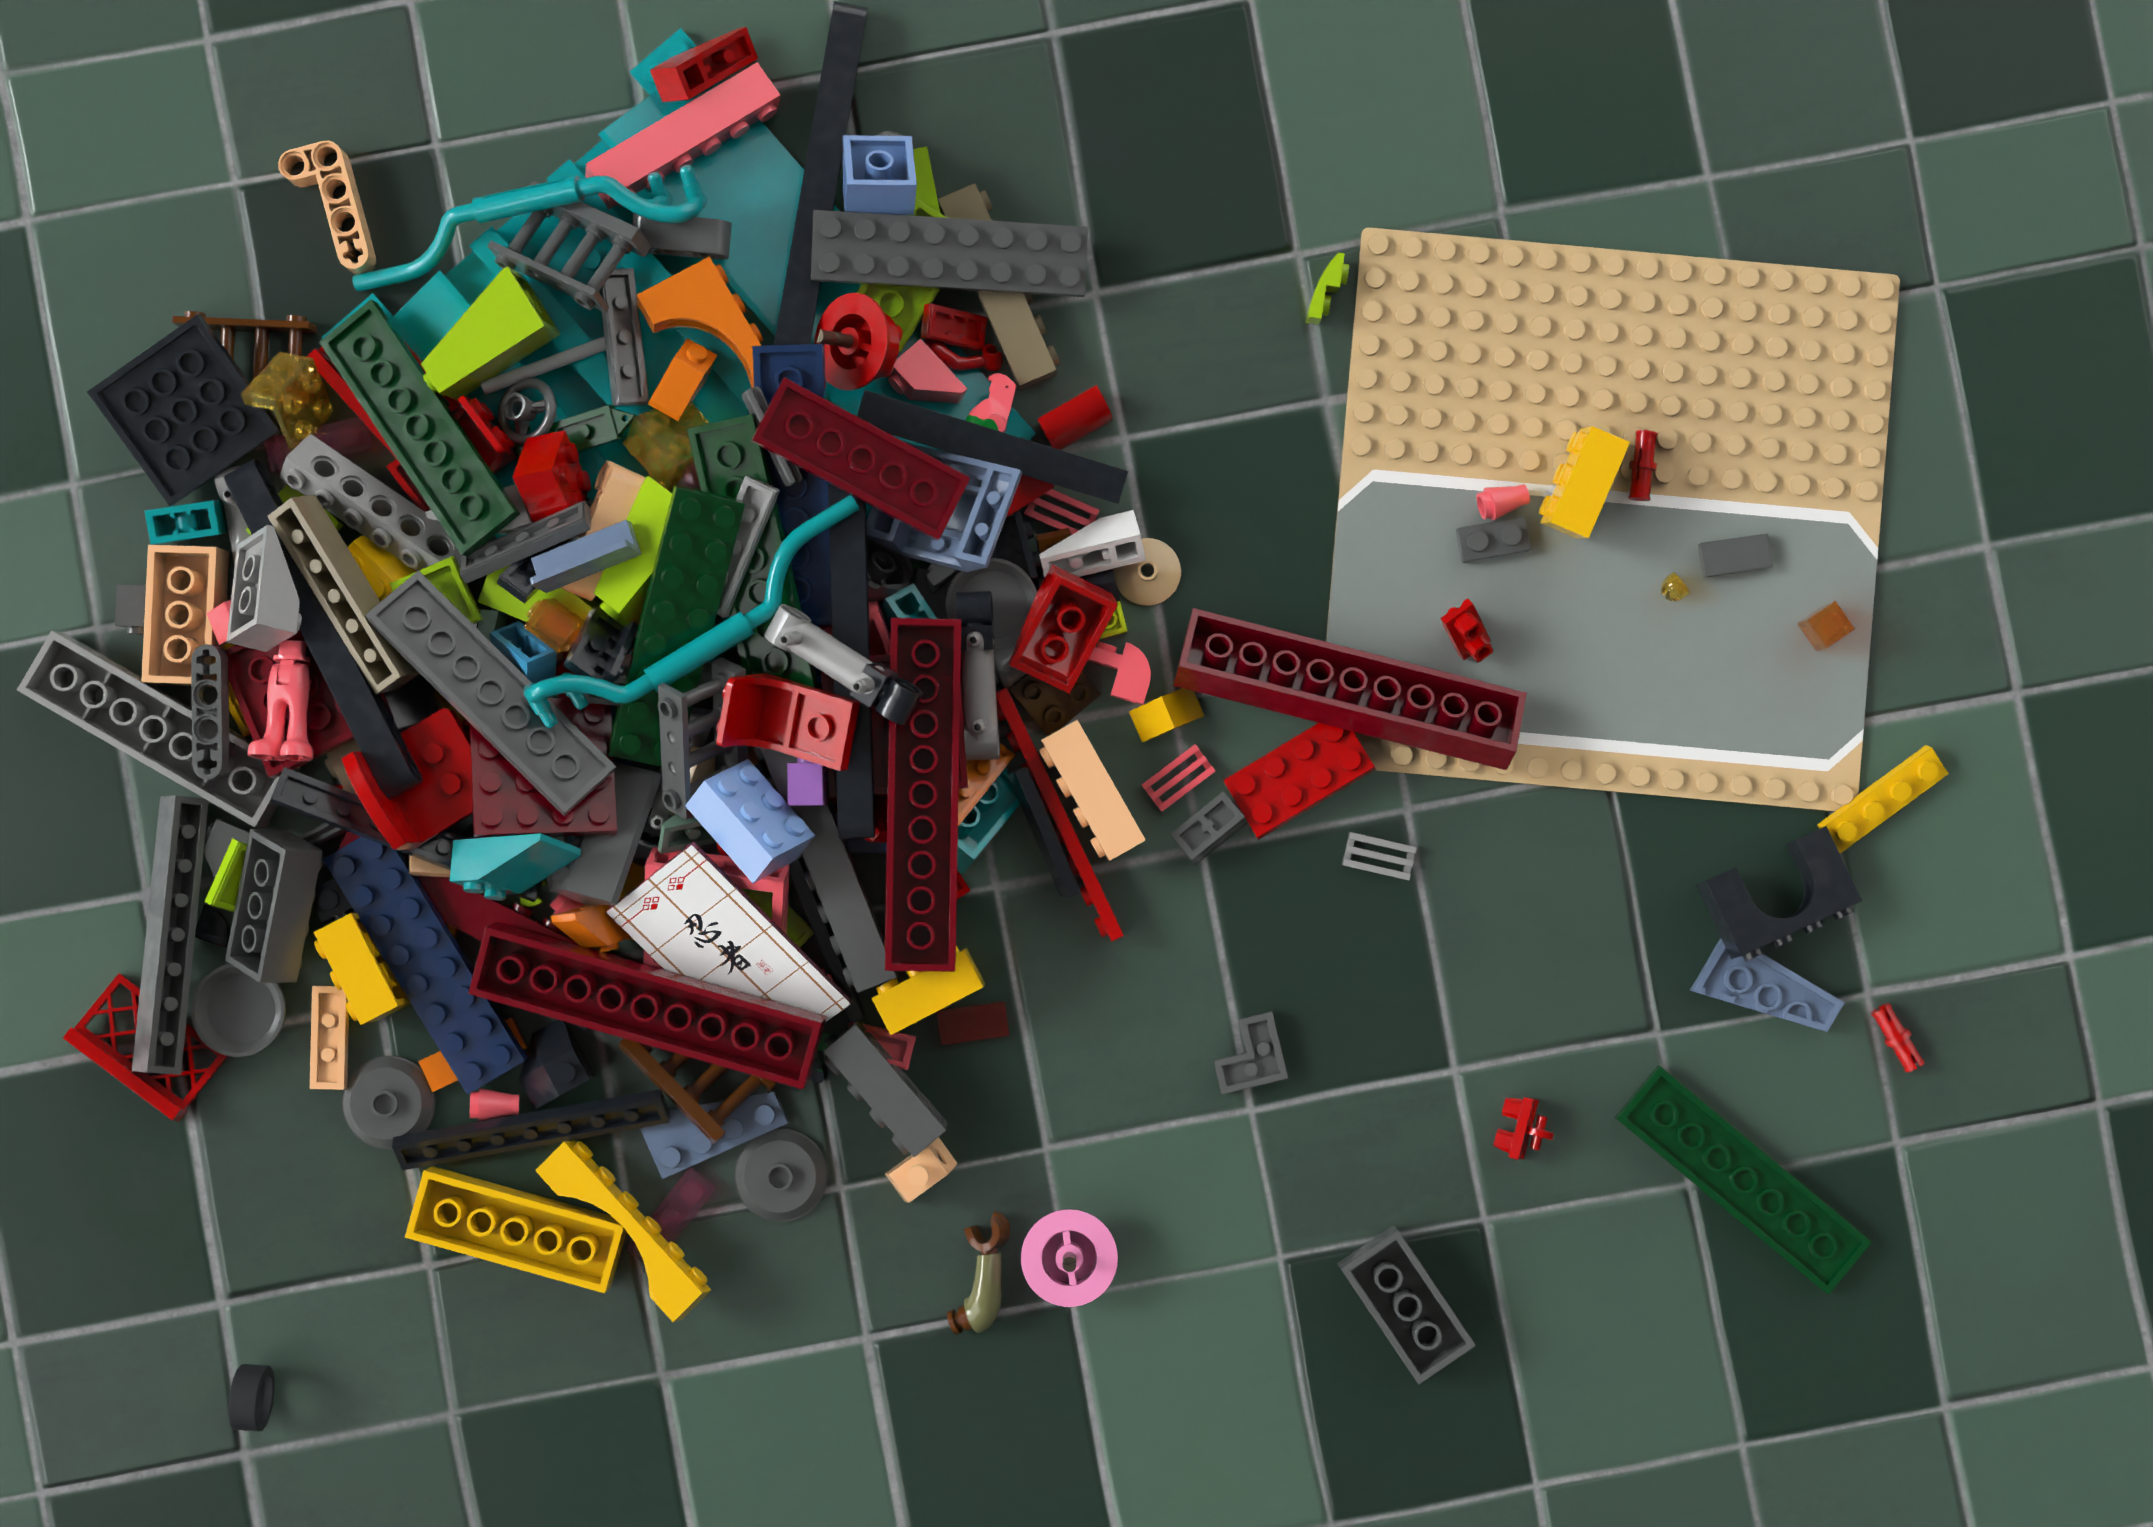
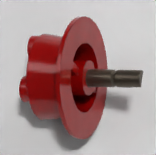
[814,293,902,391]

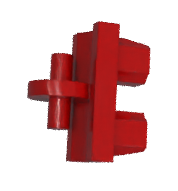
[1440,598,1494,663]
[1493,1097,1554,1160]

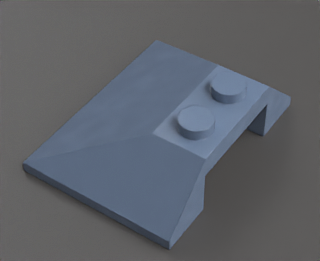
[866,442,1023,572]

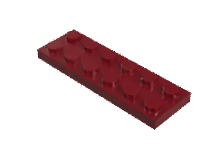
[751,377,970,540]

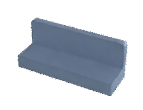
[530,520,642,593]

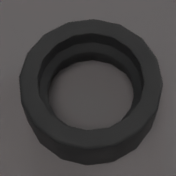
[228,1364,275,1432]

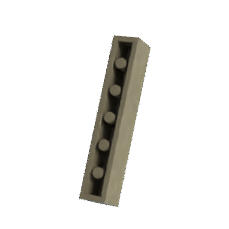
[938,183,1060,391]
[267,495,420,694]

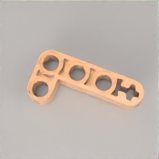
[278,140,376,275]
[560,460,646,601]

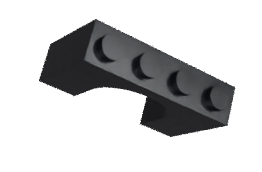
[1696,826,1862,961]

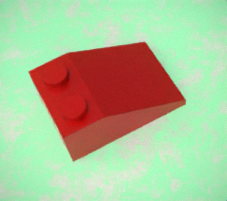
[1008,564,1118,694]

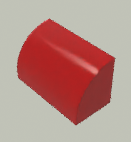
[1037,385,1113,450]

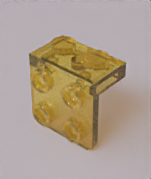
[241,352,333,450]
[623,402,710,491]

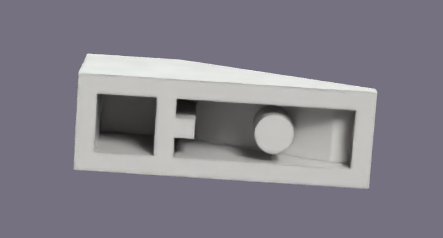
[1039,510,1146,577]

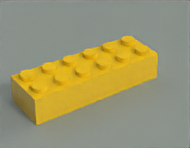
[405,1166,627,1293]

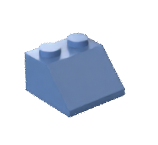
[843,135,917,215]

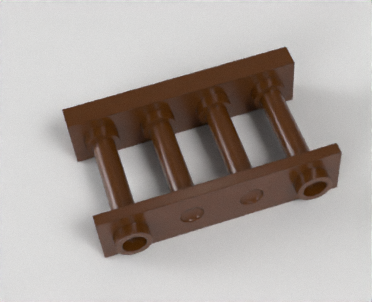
[172,311,318,408]
[619,1038,775,1145]

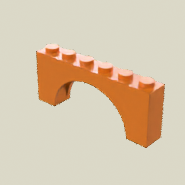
[636,256,763,415]

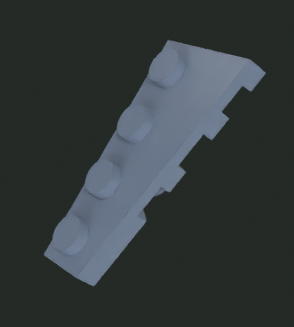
[1689,938,1844,1032]
[640,1091,789,1179]

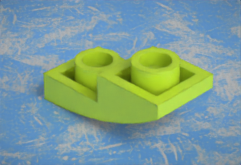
[1306,253,1349,325]

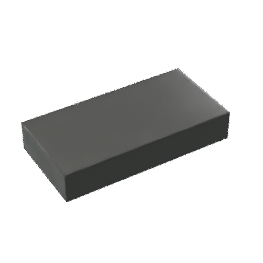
[1698,533,1773,578]

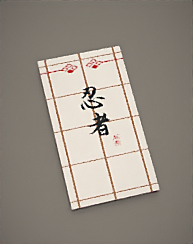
[606,841,852,1022]

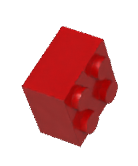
[512,430,591,523]

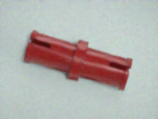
[1628,430,1658,501]
[1870,1003,1925,1073]

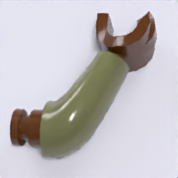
[947,1211,1011,1335]

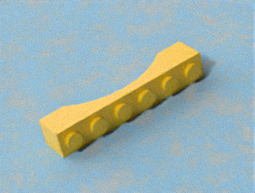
[535,1140,712,1322]

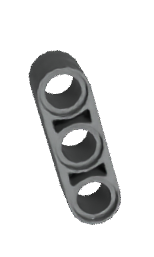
[632,213,732,260]

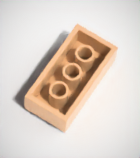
[141,545,229,687]
[1039,720,1146,861]

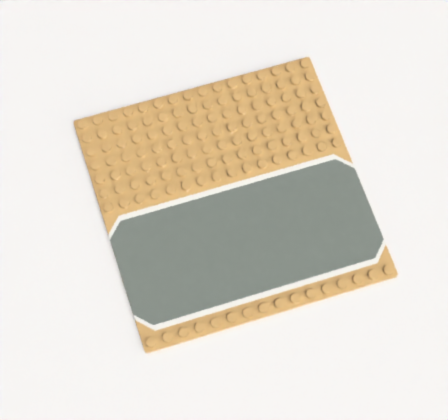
[1326,228,1900,811]

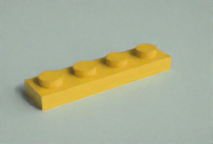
[1817,745,1949,853]

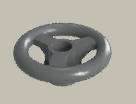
[498,378,557,445]

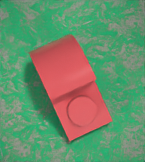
[1088,642,1151,705]

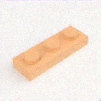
[310,985,349,1090]

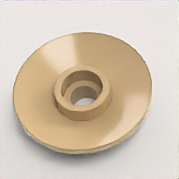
[1113,538,1181,606]

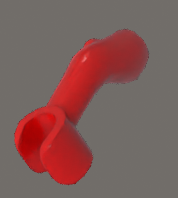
[924,339,1003,371]

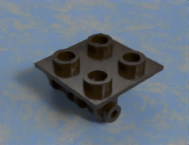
[1009,671,1101,736]

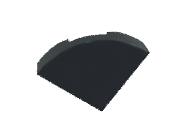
[195,904,230,948]

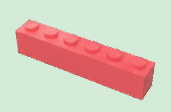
[585,62,781,209]

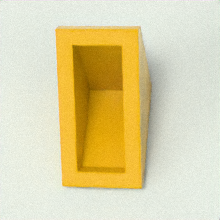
[1129,688,1204,743]

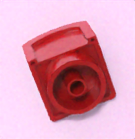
[341,708,473,850]

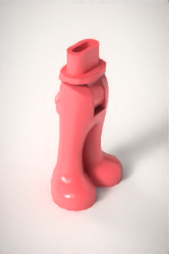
[247,640,314,761]

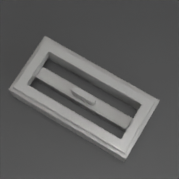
[1342,832,1417,880]

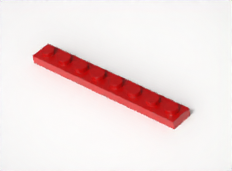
[996,688,1124,942]

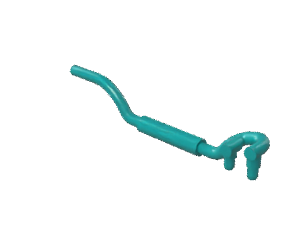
[353,165,708,292]
[523,495,859,728]

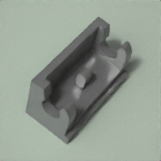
[1170,791,1248,866]

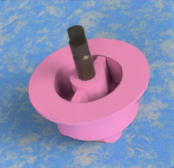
[1021,1209,1118,1307]

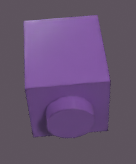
[787,758,828,805]

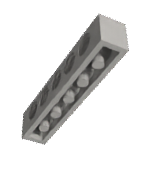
[279,434,461,571]

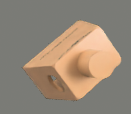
[885,1137,958,1203]

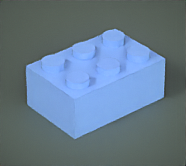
[685,759,816,883]

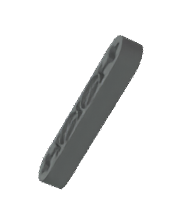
[191,644,229,780]

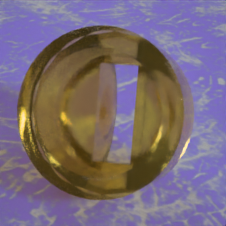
[1660,571,1691,602]

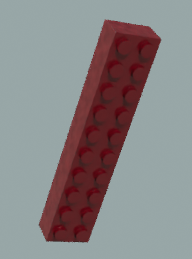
[1173,608,1527,770]
[885,618,961,972]
[468,922,827,1089]

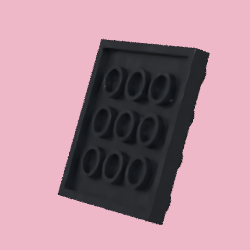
[87,314,283,506]

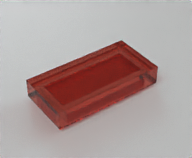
[937,1001,1009,1045]

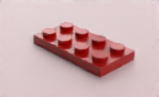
[1223,723,1376,840]

